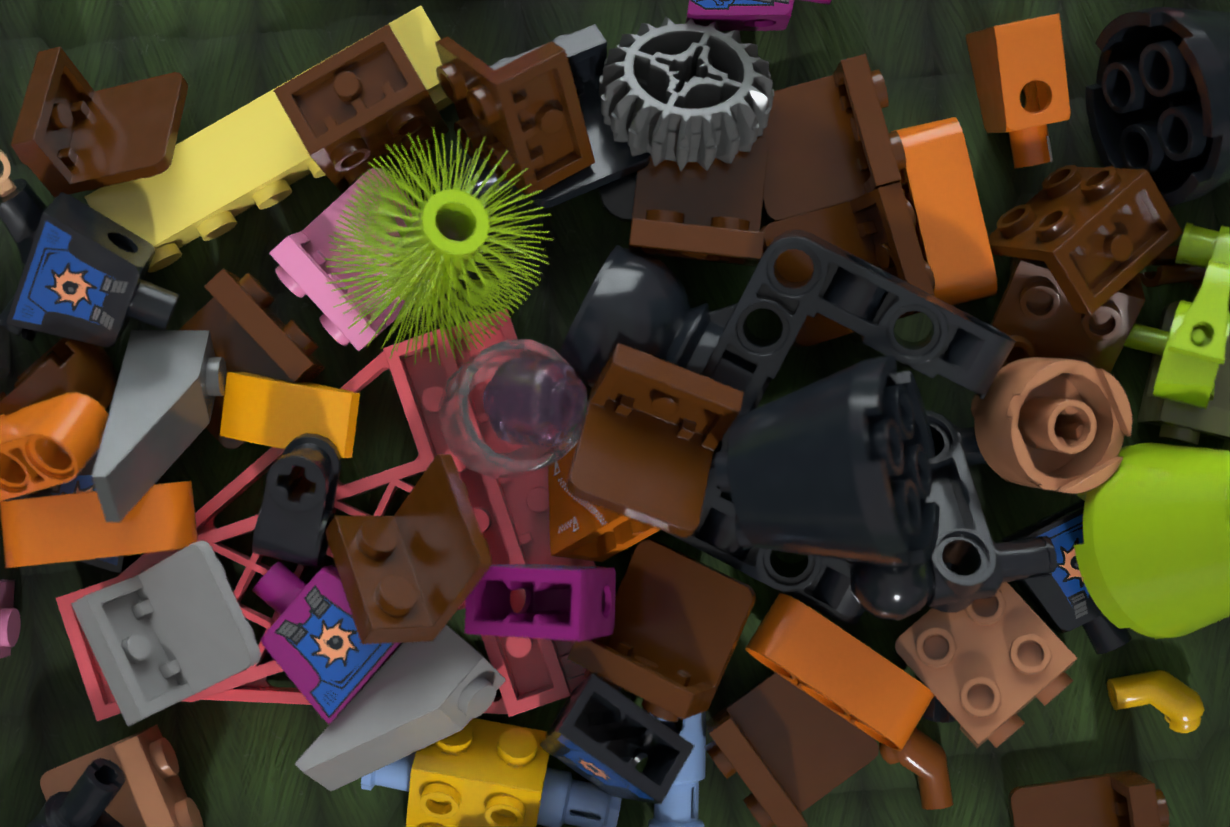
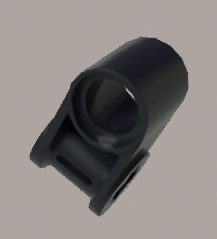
[252,433,342,569]

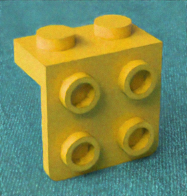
[406,718,550,827]

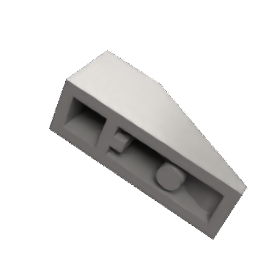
[295,625,506,791]

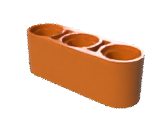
[891,117,997,305]
[0,393,109,501]
[0,481,198,568]
[745,593,934,751]

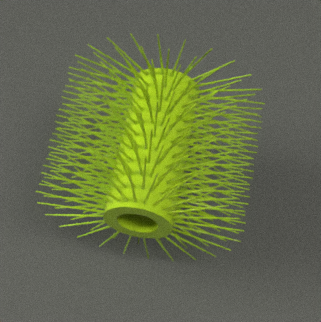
[324,128,554,365]

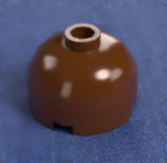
[0,337,117,415]

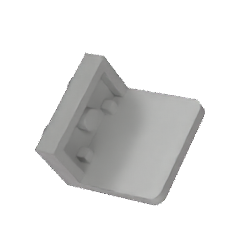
[71,540,261,726]

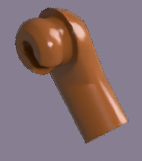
[879,727,954,810]

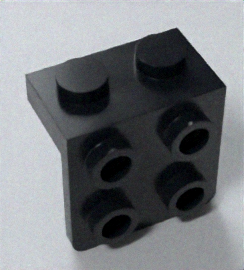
[490,24,650,208]

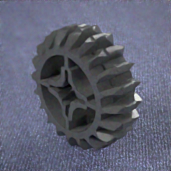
[599,16,774,171]

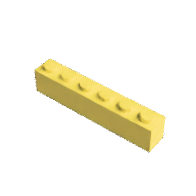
[84,5,452,273]

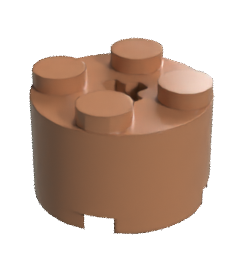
[971,357,1133,494]

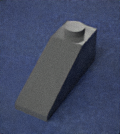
[92,330,227,522]

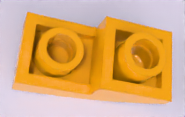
[220,372,360,458]

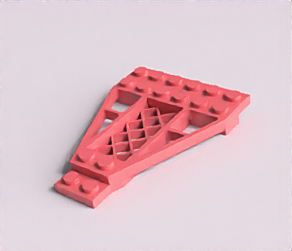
[55,309,596,721]

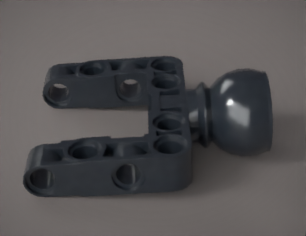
[556,230,1016,625]

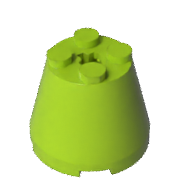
[1074,442,1230,639]

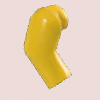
[1107,670,1205,734]

